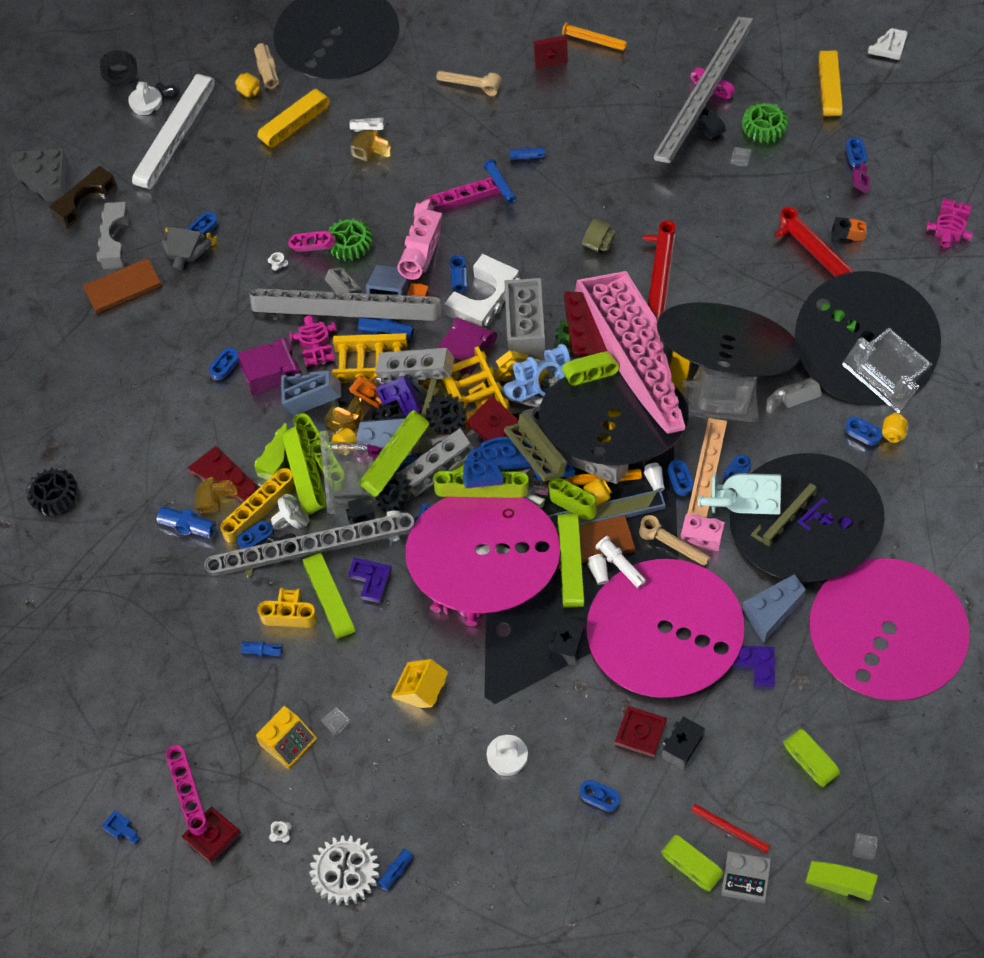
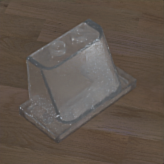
[842,328,932,413]
[681,361,759,422]
[320,431,373,515]

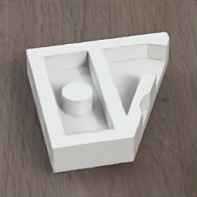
[868,28,908,60]
[350,117,385,132]

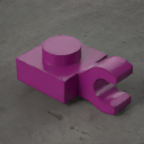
[853,162,871,194]

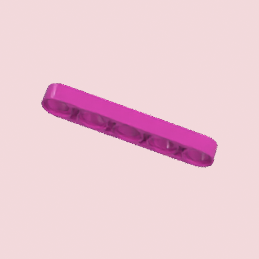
[426,177,506,212]
[166,745,208,835]

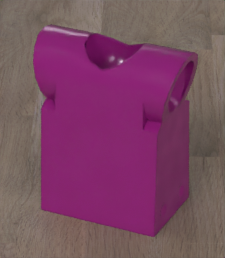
[437,317,497,376]
[238,338,303,396]

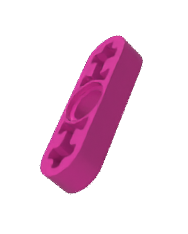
[690,67,735,99]
[289,231,335,252]

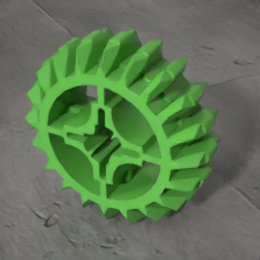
[742,102,789,144]
[328,217,373,261]

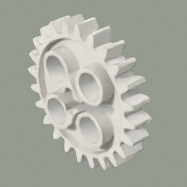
[309,836,380,906]

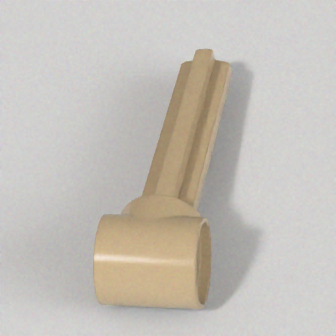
[437,71,502,96]
[639,515,710,566]

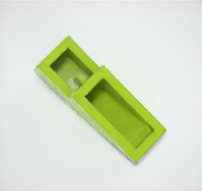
[805,861,878,901]

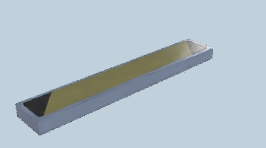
[548,490,666,530]

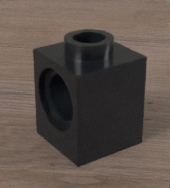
[346,496,376,524]

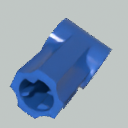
[450,255,467,293]

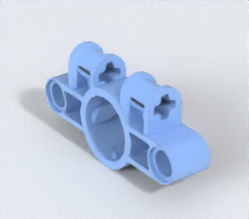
[503,344,579,401]

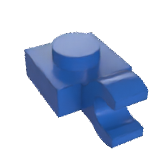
[101,810,140,844]

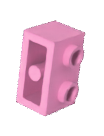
[681,514,725,551]

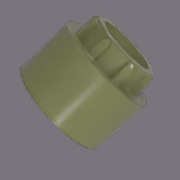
[582,217,616,253]

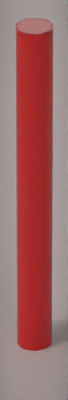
[691,804,771,853]

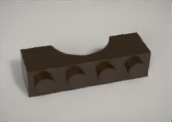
[49,165,117,228]

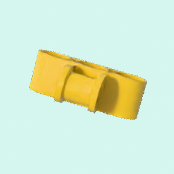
[257,587,317,628]

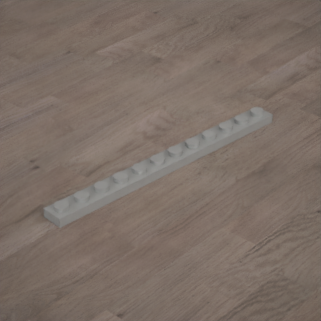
[654,17,754,163]

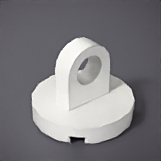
[129,82,162,115]
[271,494,309,530]
[486,734,528,776]

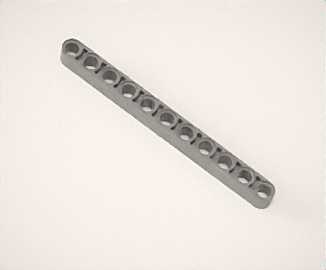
[249,289,442,321]
[205,513,415,576]

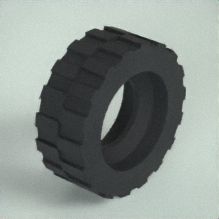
[100,50,137,85]

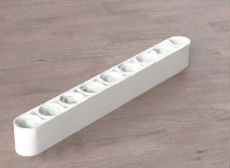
[132,74,215,189]

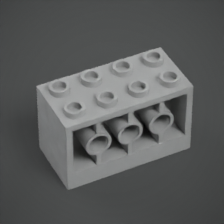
[504,278,545,360]

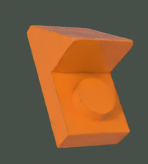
[349,375,383,408]

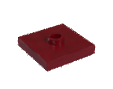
[533,35,568,69]
[466,396,519,441]
[615,706,667,757]
[181,806,241,864]

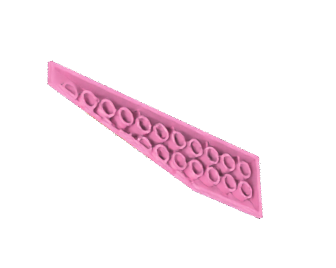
[575,271,685,434]

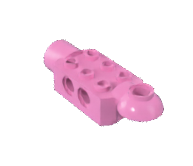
[398,199,442,280]

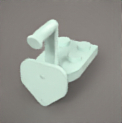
[698,473,781,514]

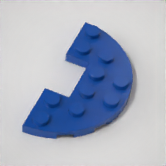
[463,437,575,488]

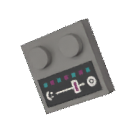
[721,851,771,903]

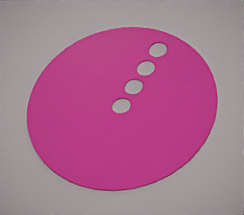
[405,497,560,613]
[810,558,970,701]
[587,559,744,698]

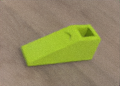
[254,423,288,480]

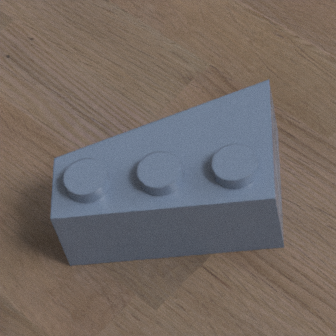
[281,371,341,416]
[356,418,413,455]
[742,574,806,644]

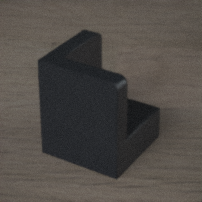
[335,382,357,410]

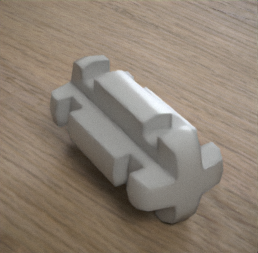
[542,376,559,388]

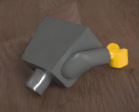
[161,226,217,270]

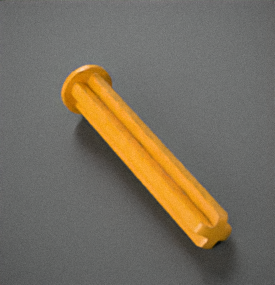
[562,22,627,51]
[565,469,642,485]

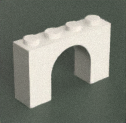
[444,254,520,328]

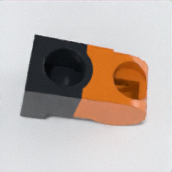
[831,217,867,242]

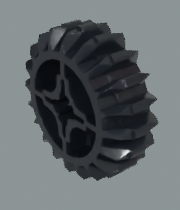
[26,467,79,516]

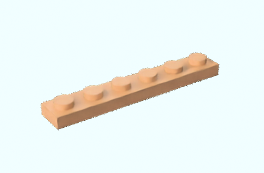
[687,418,727,518]

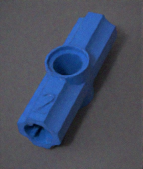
[358,317,415,341]
[156,506,216,538]

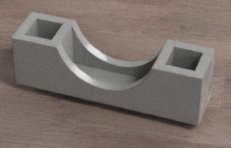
[97,202,129,269]

